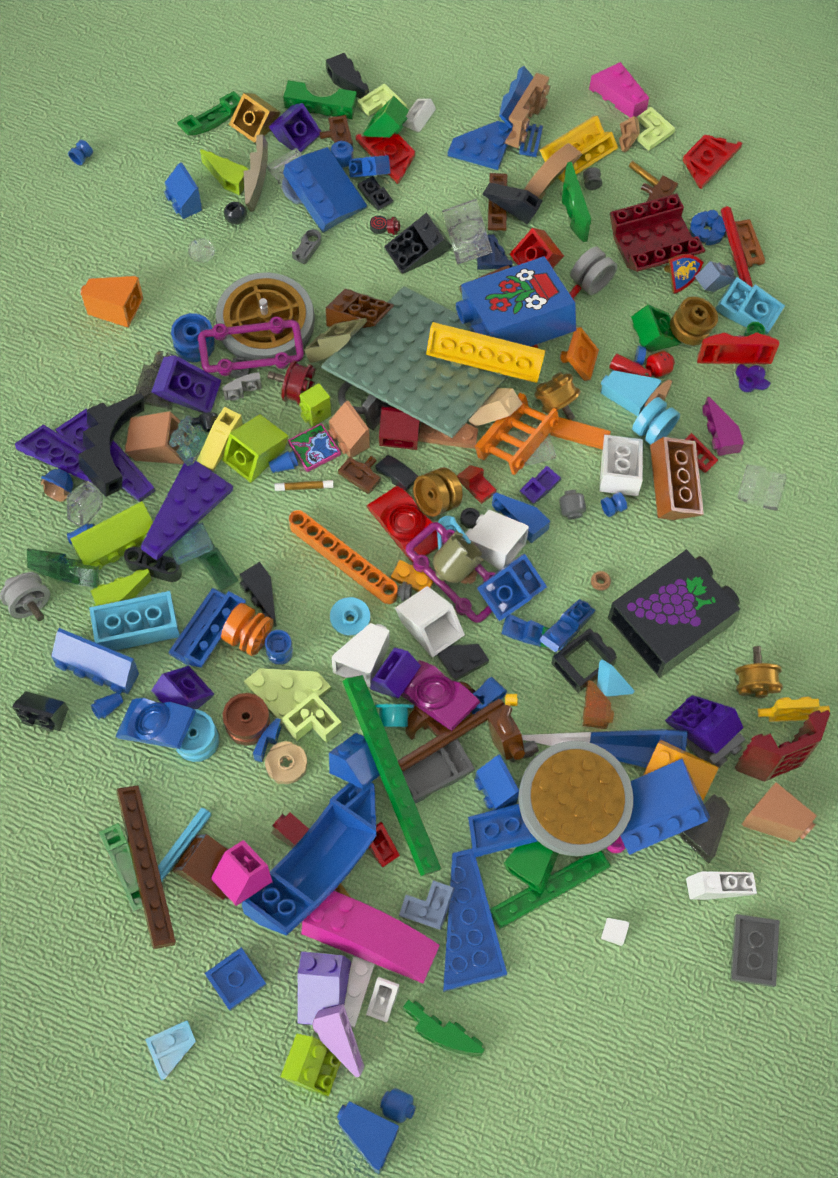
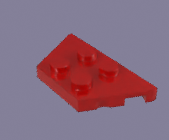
[356,133,415,184]
[682,135,743,189]

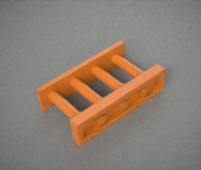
[475,393,560,475]

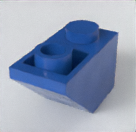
[348,155,391,178]

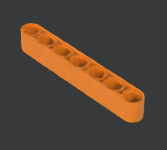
[289,510,398,604]

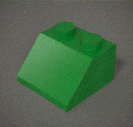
[363,96,409,138]
[631,304,681,351]

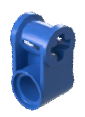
[471,677,507,714]

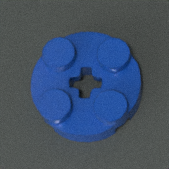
[690,210,726,245]

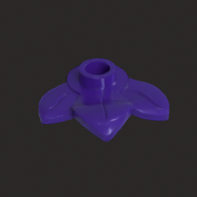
[736,364,771,392]

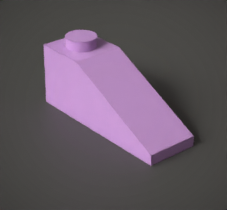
[313,1004,365,1077]

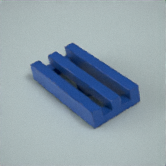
[519,124,543,157]

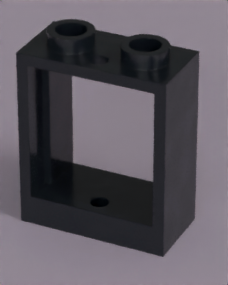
[551,628,617,693]

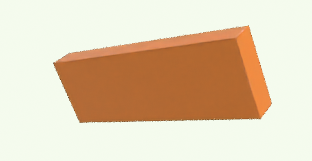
[550,417,611,450]

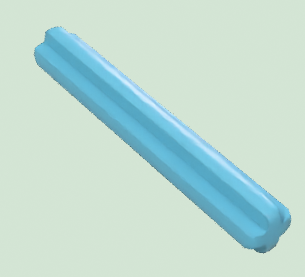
[158,808,211,882]

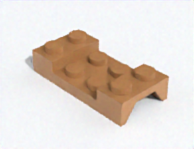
[505,73,550,148]

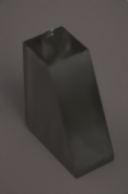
[677,794,730,864]

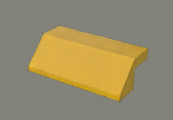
[540,116,618,182]

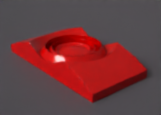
[697,332,779,364]
[367,486,443,564]

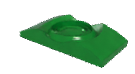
[562,161,591,242]

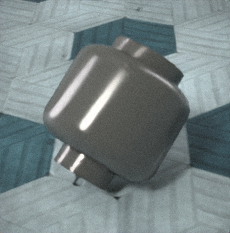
[559,490,586,520]

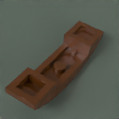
[488,173,507,231]

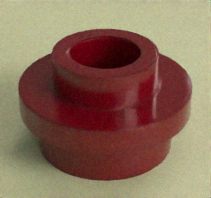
[387,217,401,235]

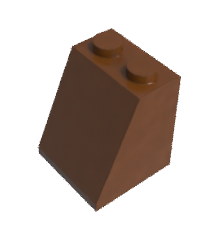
[172,834,228,900]

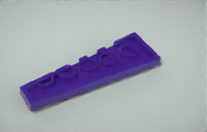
[55,408,155,502]
[15,424,128,487]

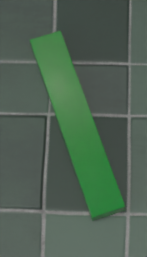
[490,850,611,930]

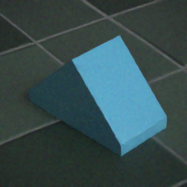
[597,659,635,696]

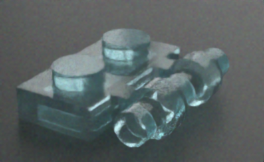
[169,415,207,466]

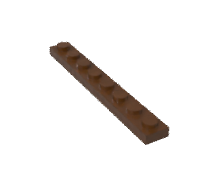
[117,785,176,950]

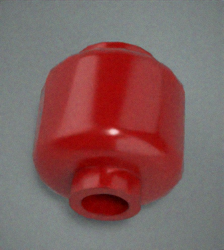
[646,351,675,378]

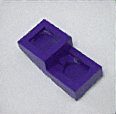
[520,466,561,504]

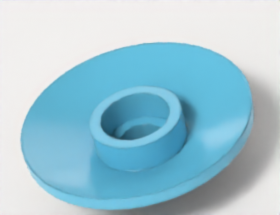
[330,597,370,635]

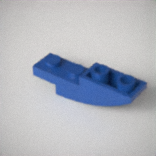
[539,599,596,652]

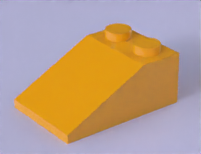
[644,740,719,801]

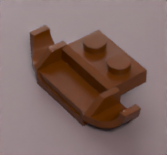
[405,682,475,740]

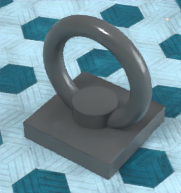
[338,381,393,430]

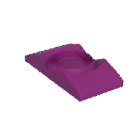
[401,660,480,731]

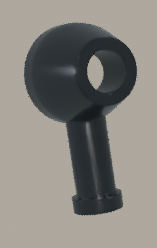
[182,412,218,432]

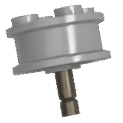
[0,572,50,621]

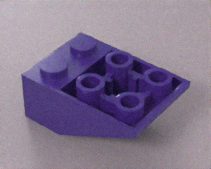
[665,695,744,754]

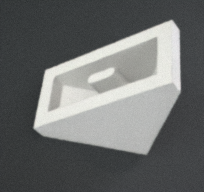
[366,977,399,1022]

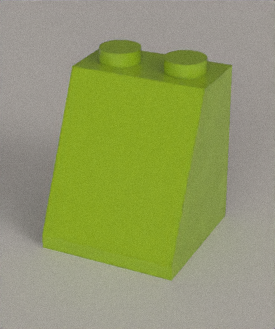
[222,414,289,483]

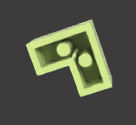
[282,692,342,743]

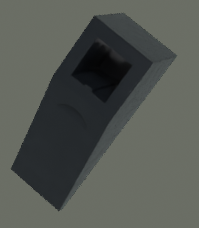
[326,53,369,99]
[482,182,543,224]
[239,562,277,627]

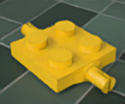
[758,697,830,722]

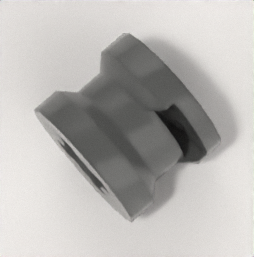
[583,167,602,190]

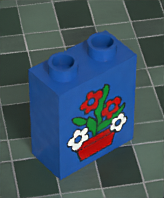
[456,256,576,347]

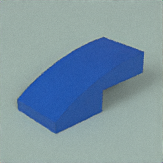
[501,614,544,647]
[253,718,282,762]

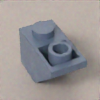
[695,261,736,292]

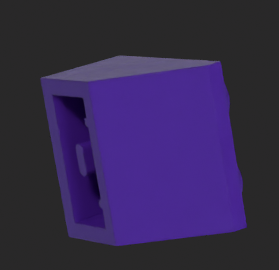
[370,647,421,699]

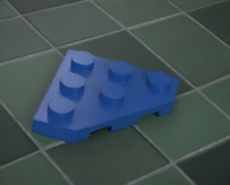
[448,121,513,170]

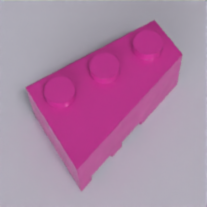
[589,62,649,118]

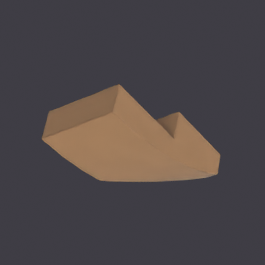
[619,116,640,153]

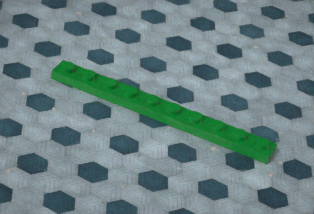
[342,675,442,877]

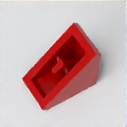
[368,822,400,868]

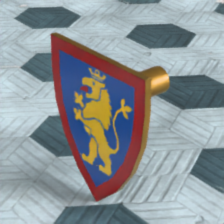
[664,254,704,294]

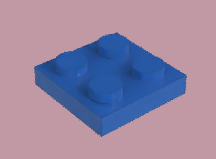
[204,947,267,1011]

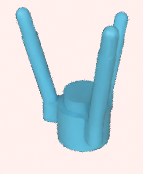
[437,516,471,549]

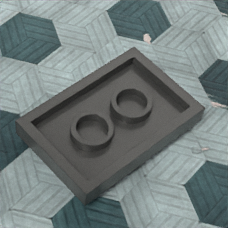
[730,914,780,987]

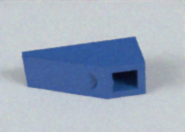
[492,493,550,543]

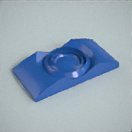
[115,698,196,749]

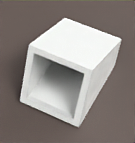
[466,510,529,570]
[395,586,465,657]
[332,623,390,687]

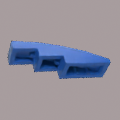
[499,66,533,128]

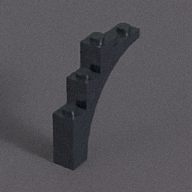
[79,393,144,497]

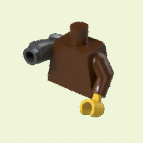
[487,694,539,762]

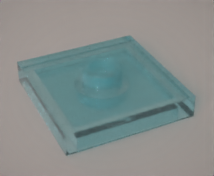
[170,522,214,565]

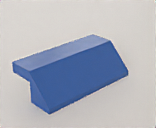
[168,588,246,668]

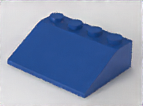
[283,147,367,233]
[620,758,710,855]

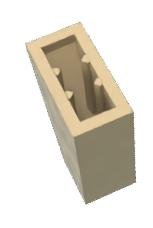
[468,388,523,427]

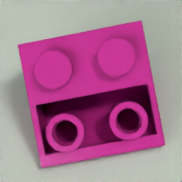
[211,840,272,906]

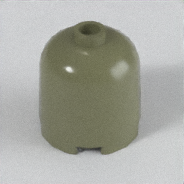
[433,532,484,583]

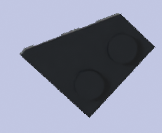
[437,644,489,681]

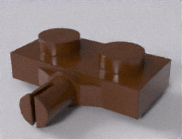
[319,115,353,147]
[641,175,678,202]
[338,456,381,495]

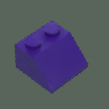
[269,103,322,154]
[151,666,214,709]

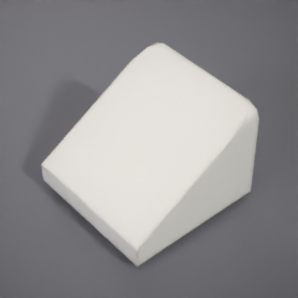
[601,918,629,946]

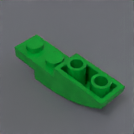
[403,1000,485,1056]

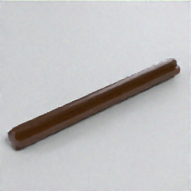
[398,699,505,771]

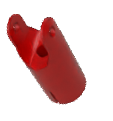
[609,353,652,377]

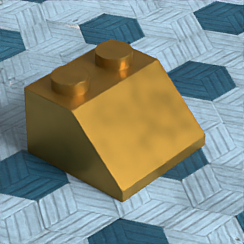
[229,93,281,143]

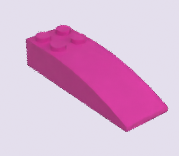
[301,891,440,983]

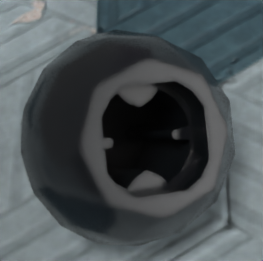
[224,202,247,225]

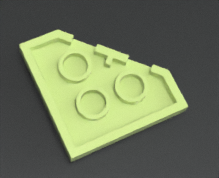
[244,668,331,727]

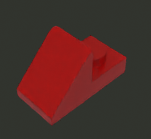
[457,465,496,504]

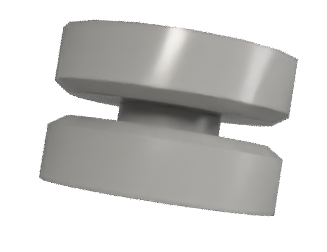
[570,246,617,295]

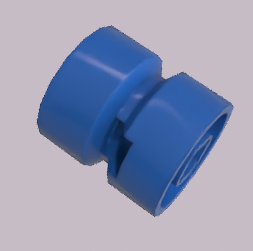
[265,630,293,665]

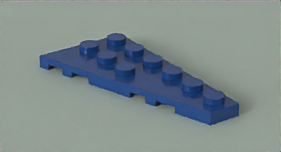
[443,848,507,992]

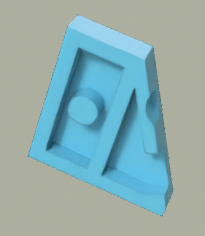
[145,1020,196,1080]

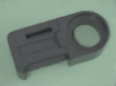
[292,229,321,264]

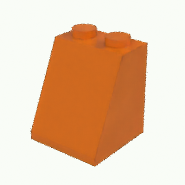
[81,276,143,328]

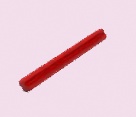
[721,206,753,287]

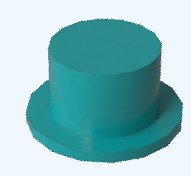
[375,704,414,727]

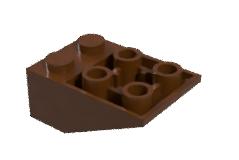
[326,289,394,328]

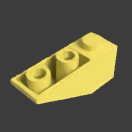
[197,407,243,471]

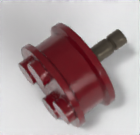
[268,360,316,406]

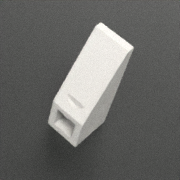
[686,871,757,900]

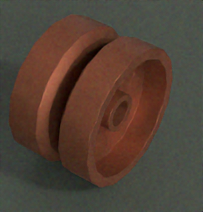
[222,693,271,746]

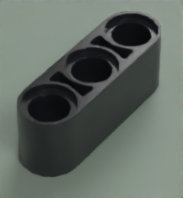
[124,547,182,582]

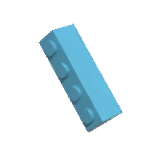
[89,591,180,651]

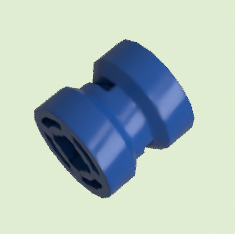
[68,140,93,165]
[601,492,627,517]

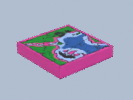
[288,423,341,472]

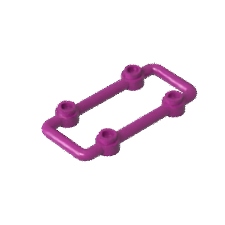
[198,317,304,376]
[406,522,495,623]

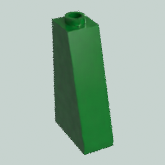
[504,840,559,894]

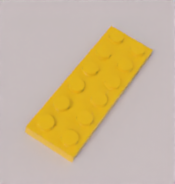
[426,322,545,383]

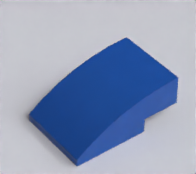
[477,554,547,621]

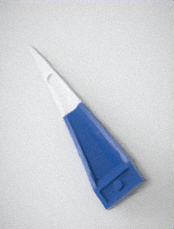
[522,729,687,768]

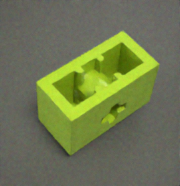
[299,383,331,427]

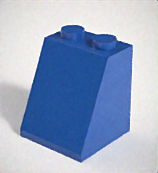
[337,1101,399,1174]

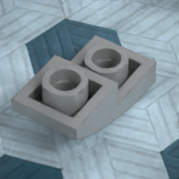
[223,372,261,400]

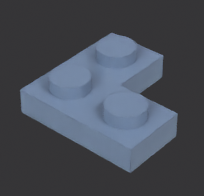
[399,881,455,930]

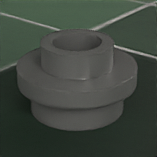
[398,581,412,601]

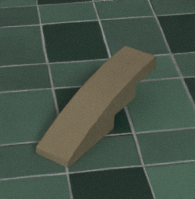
[244,134,268,212]

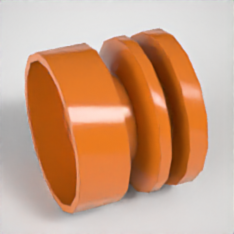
[221,603,274,656]

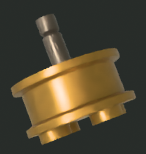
[534,372,581,420]
[735,646,783,698]

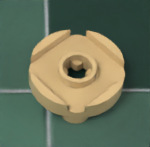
[265,741,307,784]

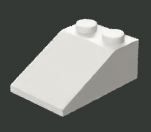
[599,435,643,496]

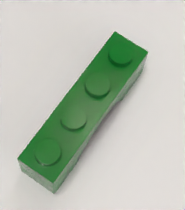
[283,80,357,120]

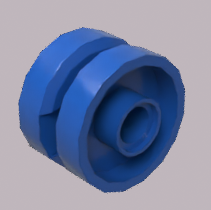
[171,313,215,362]

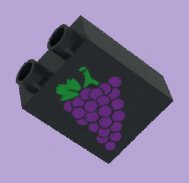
[608,549,740,678]

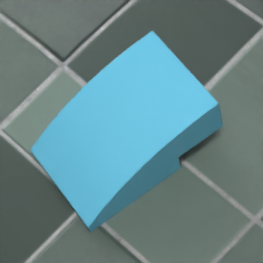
[715,277,785,334]

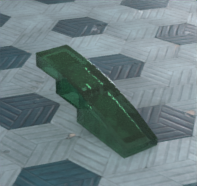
[183,523,238,591]
[26,548,99,588]

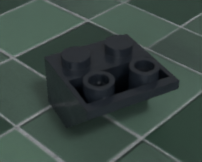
[12,691,69,732]

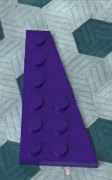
[141,456,233,560]

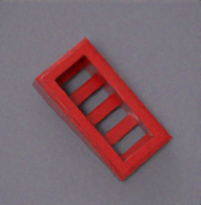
[684,433,718,473]

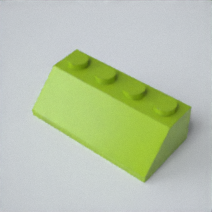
[70,501,153,574]

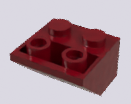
[379,406,420,450]

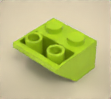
[280,1033,341,1096]

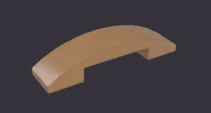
[524,143,582,199]

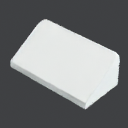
[403,99,436,132]

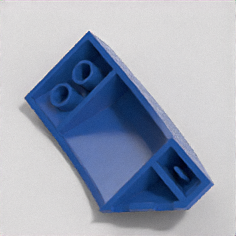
[241,782,377,936]

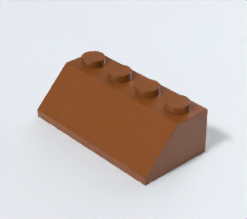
[650,437,704,520]

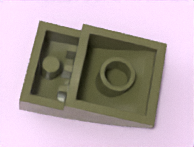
[304,318,367,363]

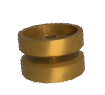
[670,296,718,346]
[413,467,463,517]

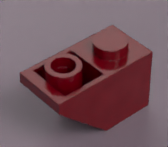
[271,812,309,848]

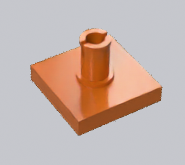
[560,327,599,381]

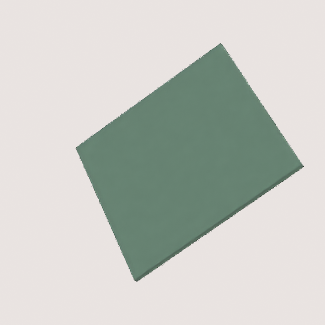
[321,286,509,438]

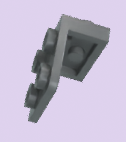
[686,733,745,768]

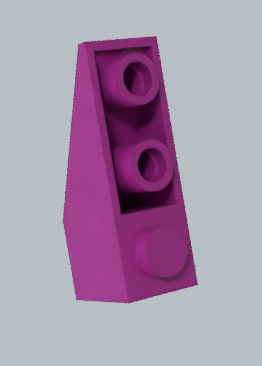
[702,397,744,456]

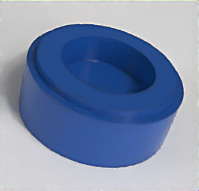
[634,346,646,366]

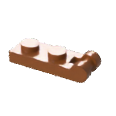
[735,219,765,267]

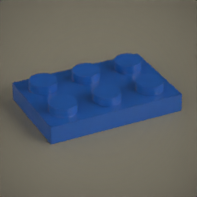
[468,804,537,857]

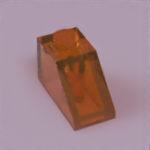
[582,680,614,729]

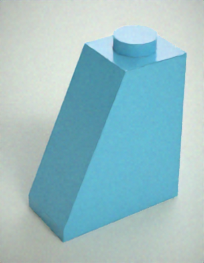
[601,370,662,417]

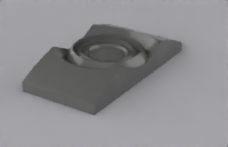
[402,739,475,803]

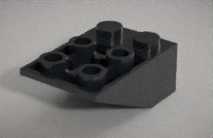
[384,212,453,274]

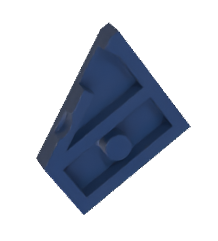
[475,235,513,270]

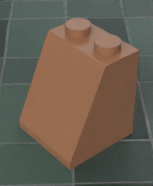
[125,411,190,464]
[742,782,817,843]

